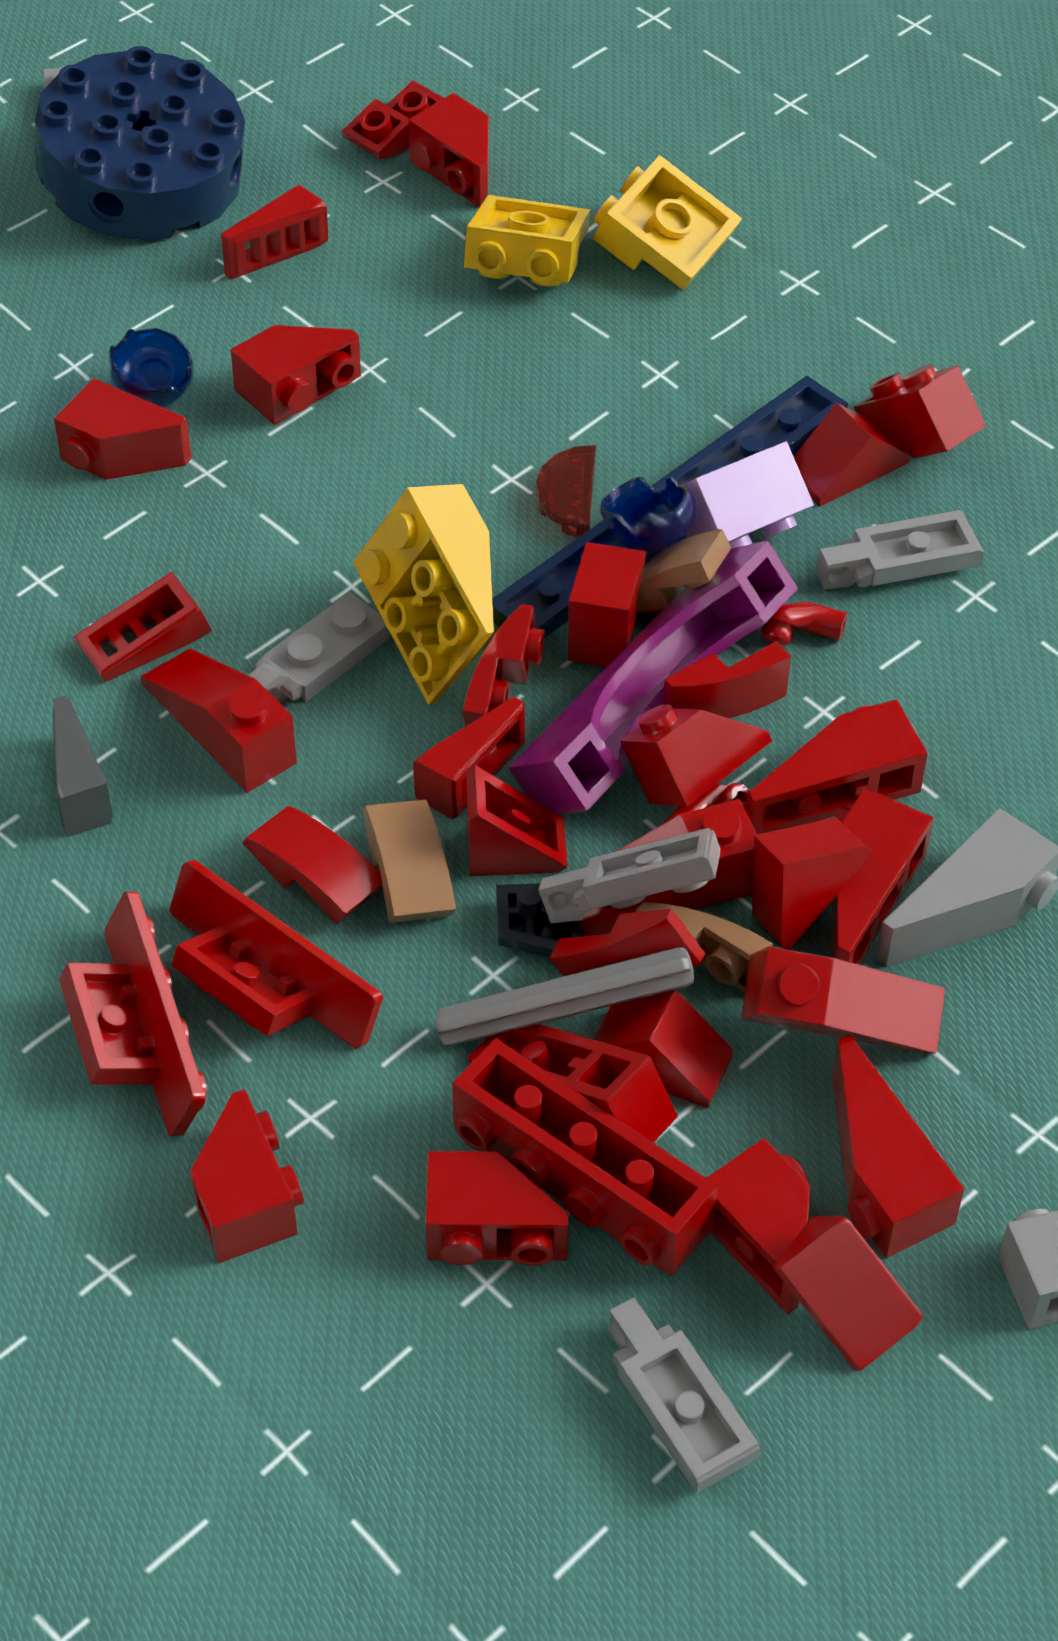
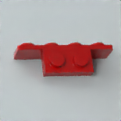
[169,860,383,1049]
[59,891,207,1136]

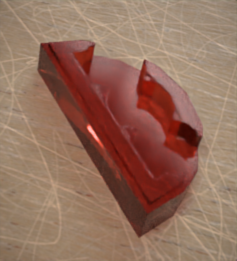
[536,445,596,537]

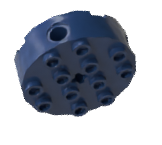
[35,46,245,241]

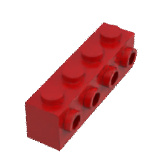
[452,1038,718,1277]

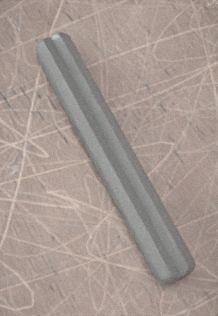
[436,947,694,1046]

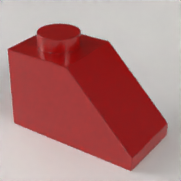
[54,378,192,480]
[619,705,772,807]
[707,1138,810,1315]

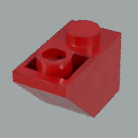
[409,93,489,208]
[230,325,361,425]
[854,364,986,459]
[190,1089,304,1263]
[426,1151,568,1266]

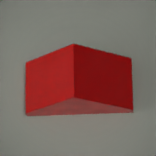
[794,403,910,507]
[567,542,646,667]
[466,765,568,876]
[752,817,874,950]
[593,989,734,1108]

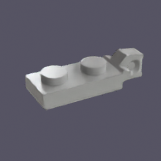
[816,510,984,589]
[248,592,392,703]
[539,828,721,923]
[608,1297,761,1494]

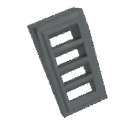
[52,696,113,836]

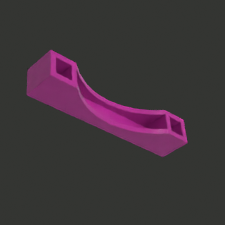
[508,540,798,815]

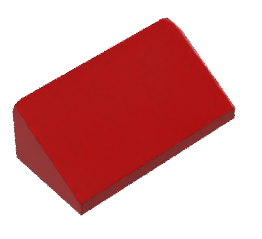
[773,1216,923,1371]

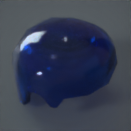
[109,328,194,408]
[600,477,696,553]

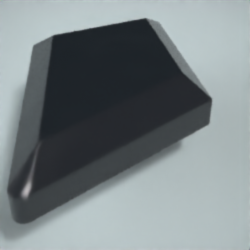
[496,883,586,957]

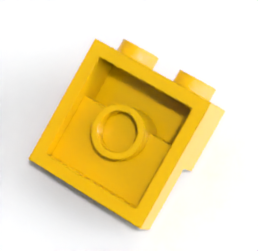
[592,155,742,291]
[464,195,591,286]

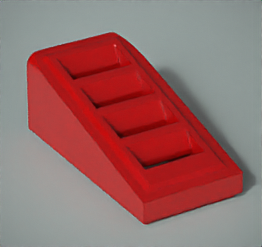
[221,185,328,279]
[73,571,212,682]
[413,697,525,819]

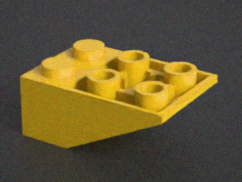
[353,484,494,705]

